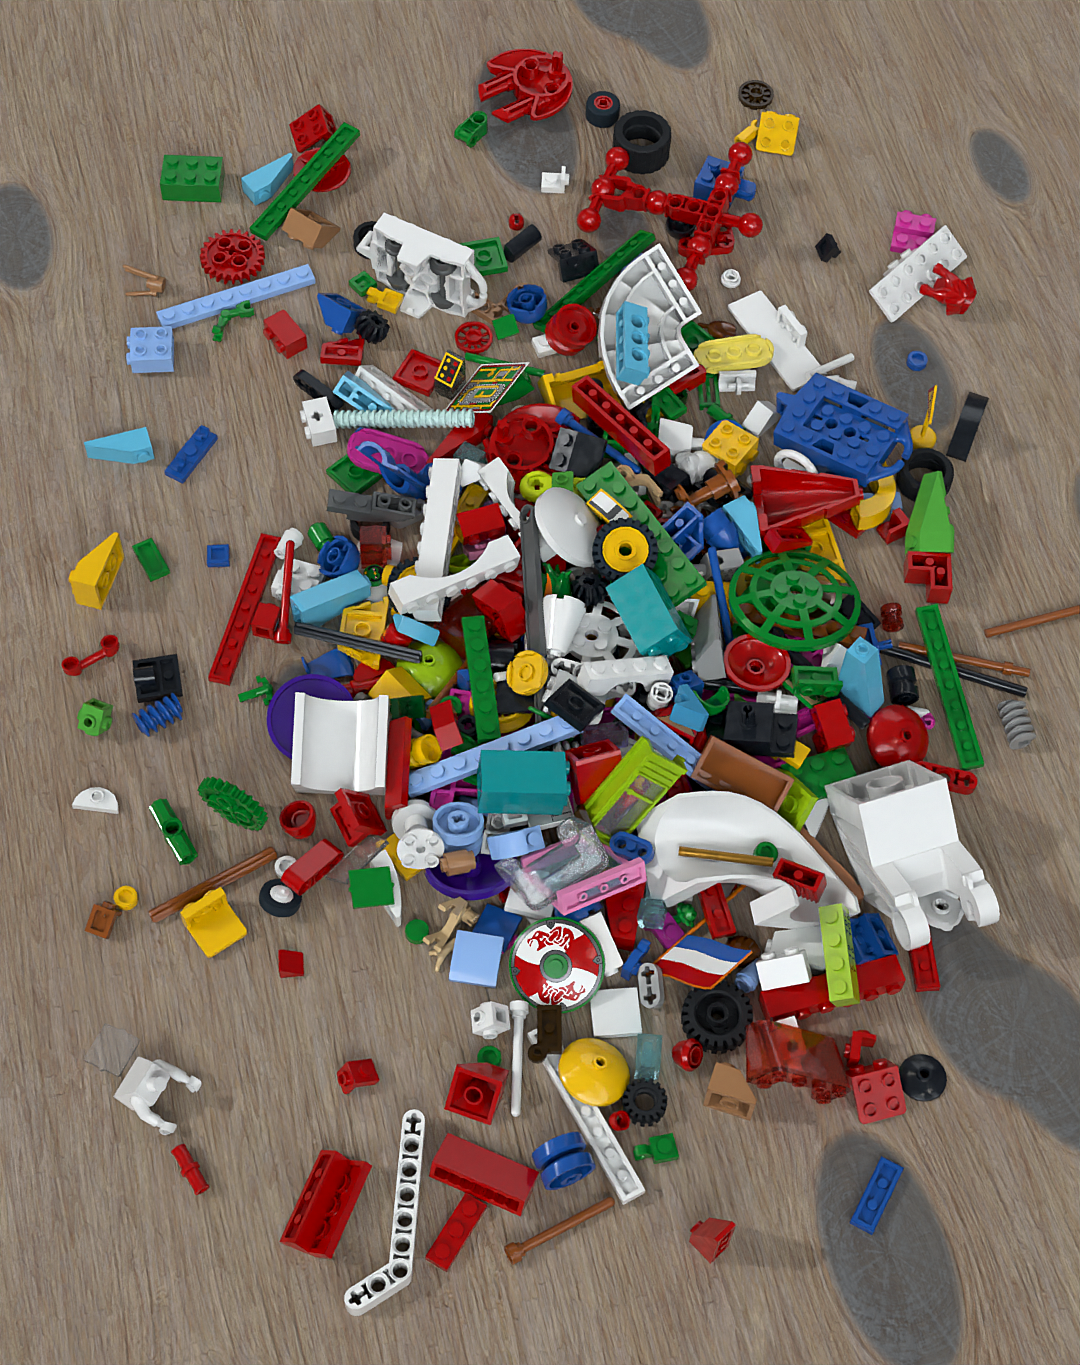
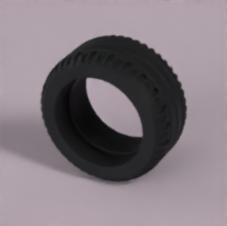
[896,448,954,502]

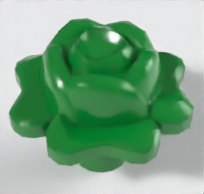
[672,902,697,927]

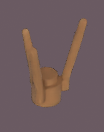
[123,264,166,297]

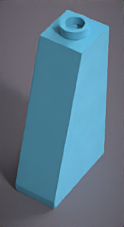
[290,569,372,627]
[838,637,884,718]

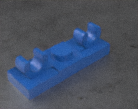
[165,425,218,484]

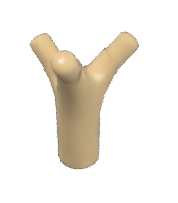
[429,938,455,972]

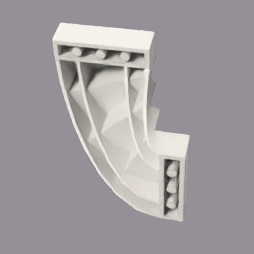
[598,243,702,411]

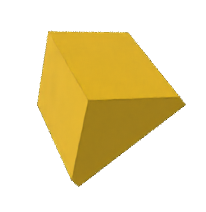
[368,666,432,702]

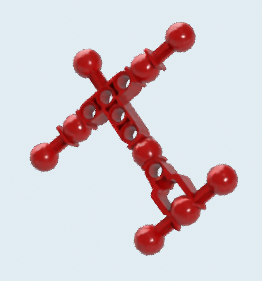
[576,142,763,291]

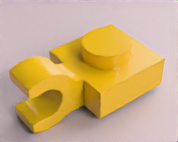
[366,287,404,314]

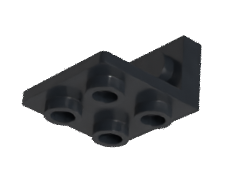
[548,239,599,283]

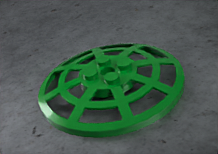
[728,550,861,652]

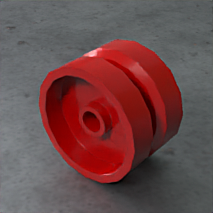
[545,304,597,356]

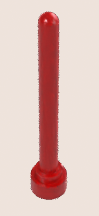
[274,540,295,644]

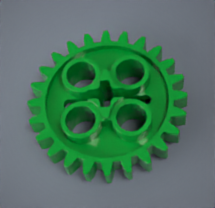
[197,777,268,831]

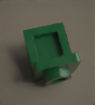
[390,695,426,720]

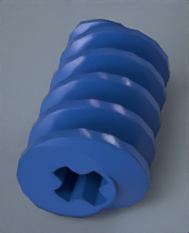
[132,693,183,737]

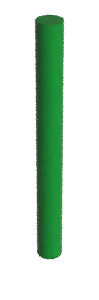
[464,352,545,377]

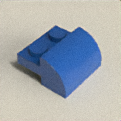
[850,913,899,965]

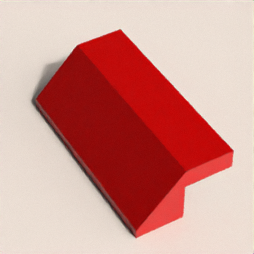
[385,716,412,820]
[279,1150,372,1259]

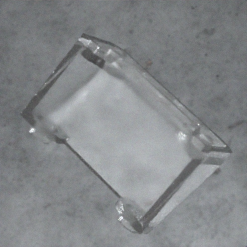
[494,815,609,911]

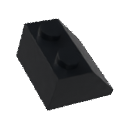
[549,427,608,478]

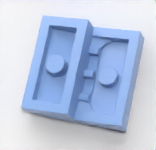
[449,930,504,989]

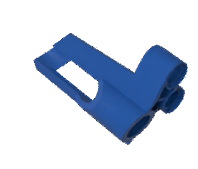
[355,441,462,500]

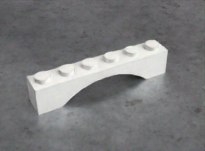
[477,457,557,562]
[388,535,520,615]

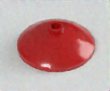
[723,634,791,692]
[866,705,929,767]

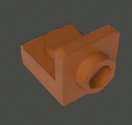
[84,901,122,939]

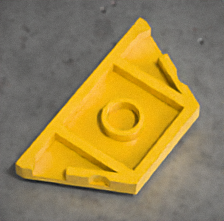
[797,518,847,583]
[337,596,389,670]

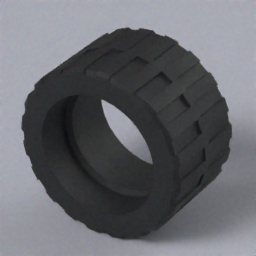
[612,110,672,175]

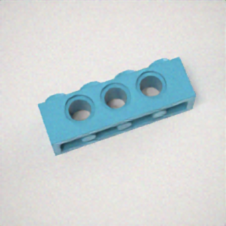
[616,301,650,386]

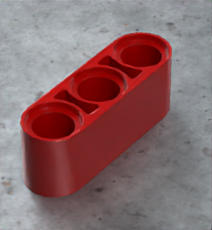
[281,838,344,896]

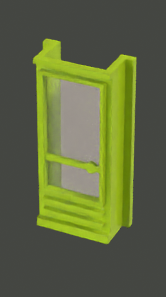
[573,736,688,847]

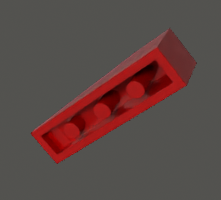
[426,413,494,465]

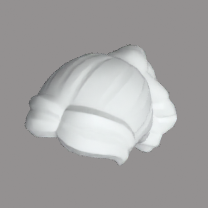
[674,451,719,485]

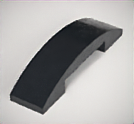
[946,392,989,462]

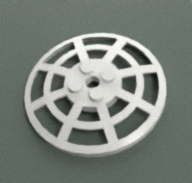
[524,592,641,700]

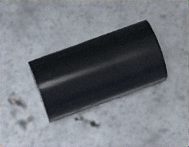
[504,224,542,263]

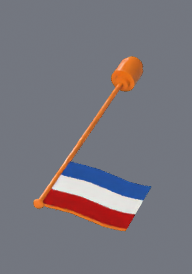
[646,884,753,990]

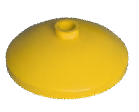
[558,1038,630,1106]

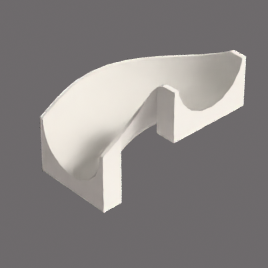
[636,791,861,929]

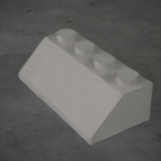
[691,594,726,681]

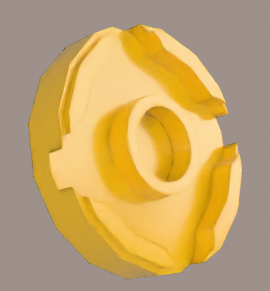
[506,650,548,696]

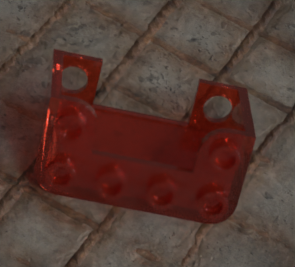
[746,1020,851,1104]

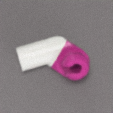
[907,706,935,730]

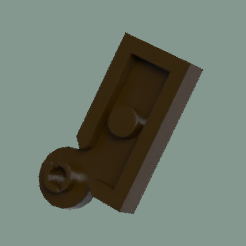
[527,1005,562,1064]

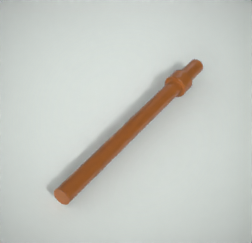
[984,605,1080,638]
[898,641,1031,677]

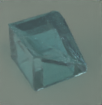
[637,898,667,929]

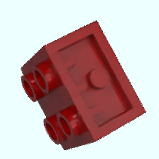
[289,104,337,153]

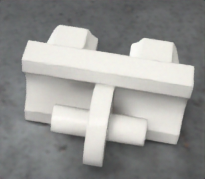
[718,369,756,395]
[756,690,798,714]

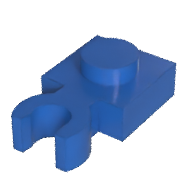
[621,938,651,981]

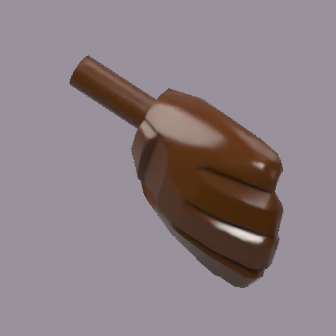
[698,320,736,339]
[726,935,761,975]

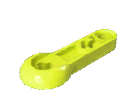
[519,471,586,503]

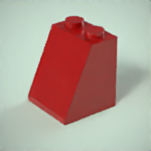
[564,739,625,805]

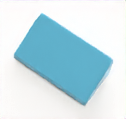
[393,614,440,646]

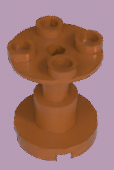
[674,460,743,507]

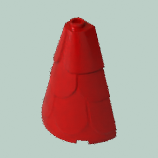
[750,465,864,541]

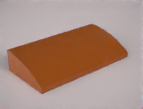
[690,735,795,813]

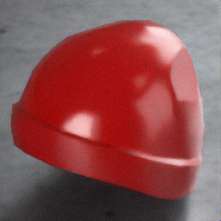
[279,800,317,840]

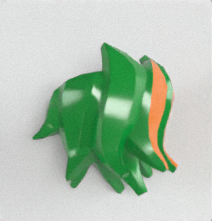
[541,562,572,599]

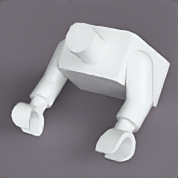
[113,1057,201,1135]

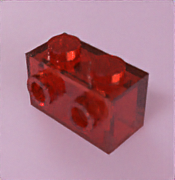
[360,525,392,569]

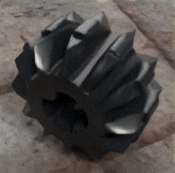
[354,309,390,345]
[571,572,608,607]

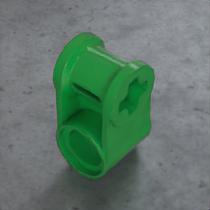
[454,111,488,148]

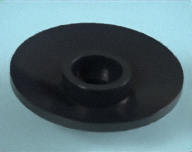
[899,1054,947,1102]

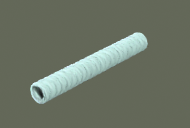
[332,409,475,429]

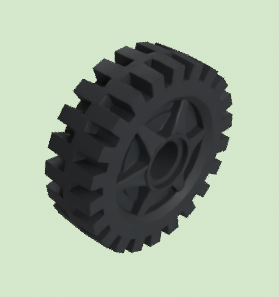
[681,980,753,1054]

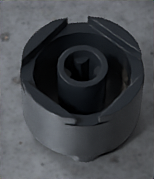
[488,639,518,676]

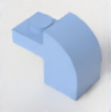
[487,825,545,860]

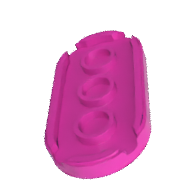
[347,428,429,474]

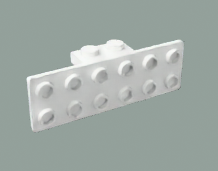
[869,225,967,323]
[728,291,826,391]

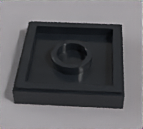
[544,678,606,733]

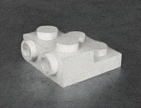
[271,559,326,600]

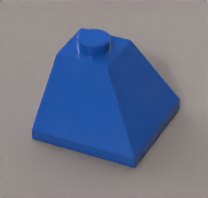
[317,293,367,335]

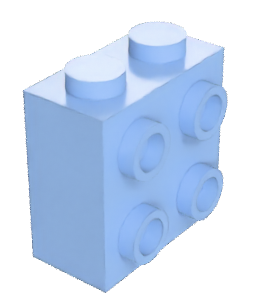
[126,326,174,373]

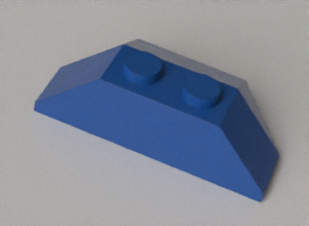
[662,502,704,561]

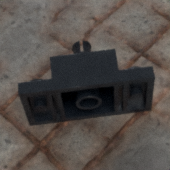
[705,701,798,758]

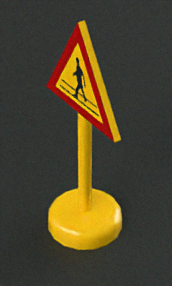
[910,385,938,449]

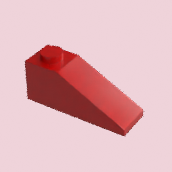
[689,1217,736,1264]

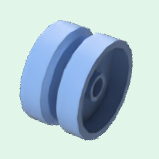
[432,802,484,857]

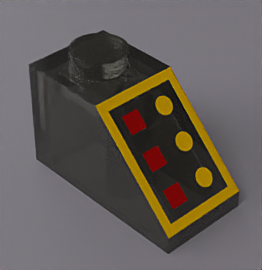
[434,349,466,400]

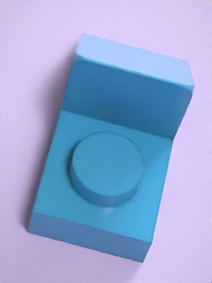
[669,684,709,732]

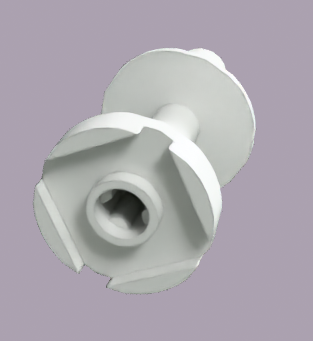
[392,799,444,869]

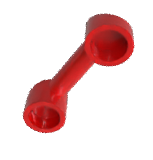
[61,635,120,676]

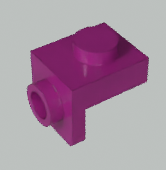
[643,911,685,949]

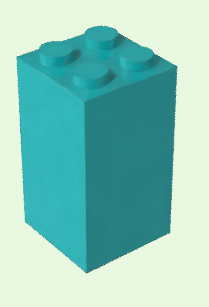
[605,564,693,659]
[477,750,571,815]

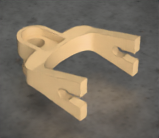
[617,465,663,506]
[422,896,480,953]

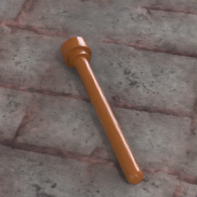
[504,1197,615,1265]

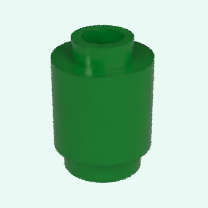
[307,522,335,552]

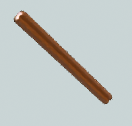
[149,847,277,923]

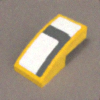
[586,489,633,524]

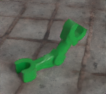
[212,300,254,342]

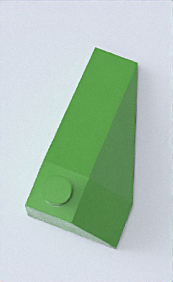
[905,471,955,555]

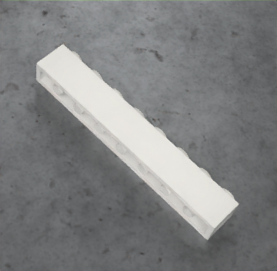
[413,458,463,621]

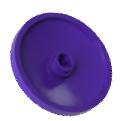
[266,674,354,760]
[423,828,517,900]

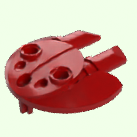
[478,49,573,123]
[489,403,580,494]

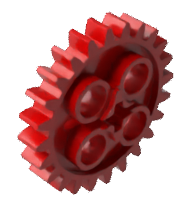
[200,229,265,285]

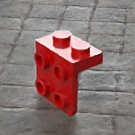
[843,1058,907,1124]

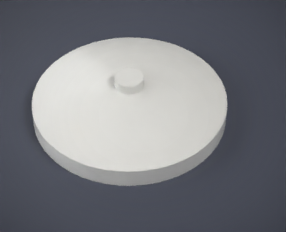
[534,487,602,567]

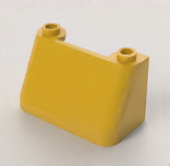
[537,361,622,420]

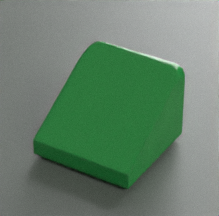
[492,314,519,340]

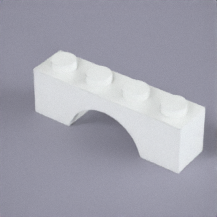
[576,655,674,696]

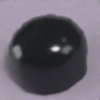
[665,216,696,240]

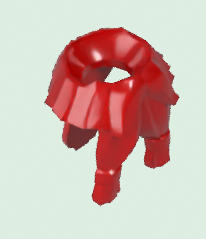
[919,263,977,316]

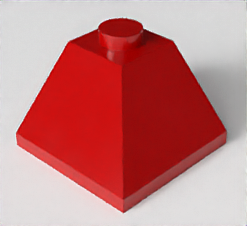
[444,1062,510,1125]

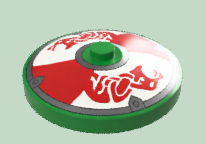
[509,916,606,1013]

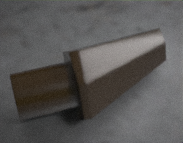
[574,804,597,837]

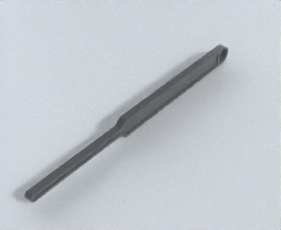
[519,504,548,751]

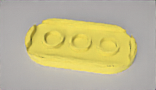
[694,334,774,374]

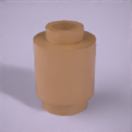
[439,849,476,876]

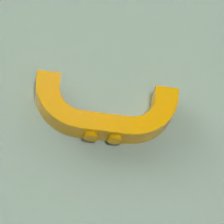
[850,437,896,530]

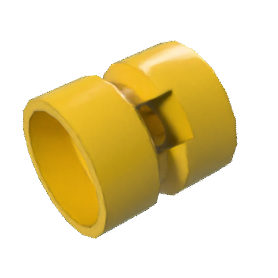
[409,734,442,770]

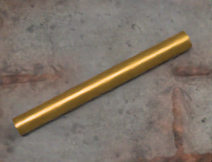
[678,846,774,867]

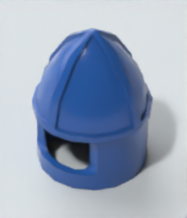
[703,507,739,551]

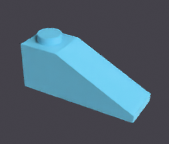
[241,153,293,206]
[333,371,396,427]
[84,427,154,464]
[722,495,762,565]

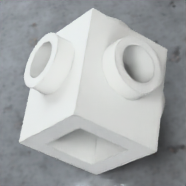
[471,1001,510,1039]

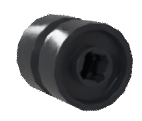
[886,665,919,706]

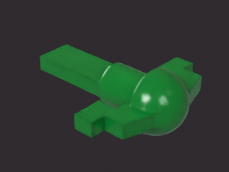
[238,675,273,706]

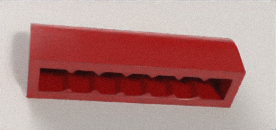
[429,1133,539,1217]

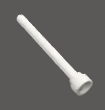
[509,1000,529,1117]

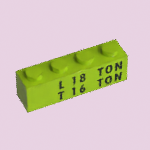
[818,903,860,1007]

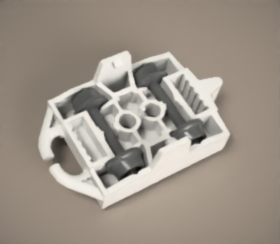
[356,213,487,319]

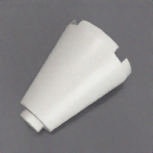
[543,594,586,660]

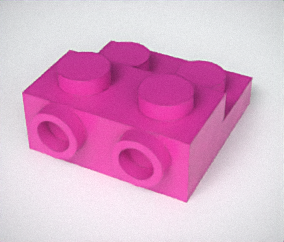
[890,210,936,253]

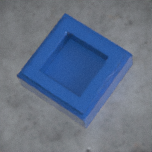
[207,544,230,567]

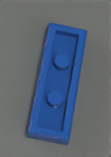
[850,1156,904,1235]

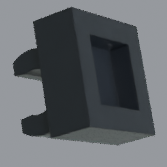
[815,233,841,262]

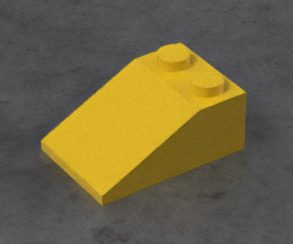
[69,532,125,610]

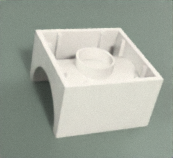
[291,692,391,795]

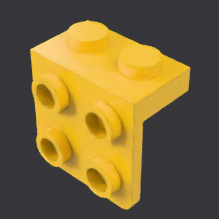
[756,111,800,156]
[702,420,759,478]
[180,887,247,958]

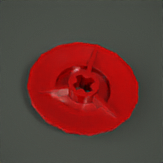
[293,148,351,192]

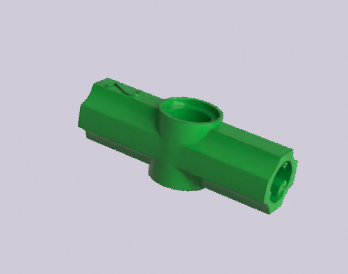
[149,798,198,865]

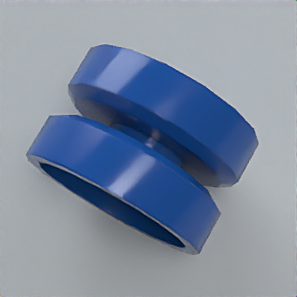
[531,1132,596,1190]

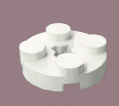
[918,890,964,931]

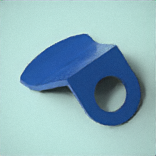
[301,648,354,679]

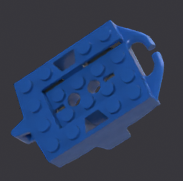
[773,373,913,488]

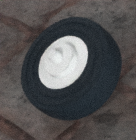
[259,879,302,917]

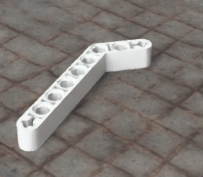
[344,1109,425,1316]

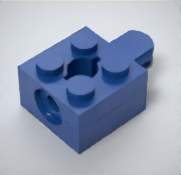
[693,155,756,209]

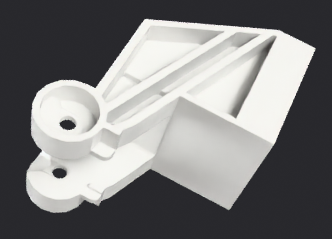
[825,760,1000,951]

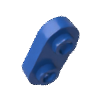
[609,832,655,864]

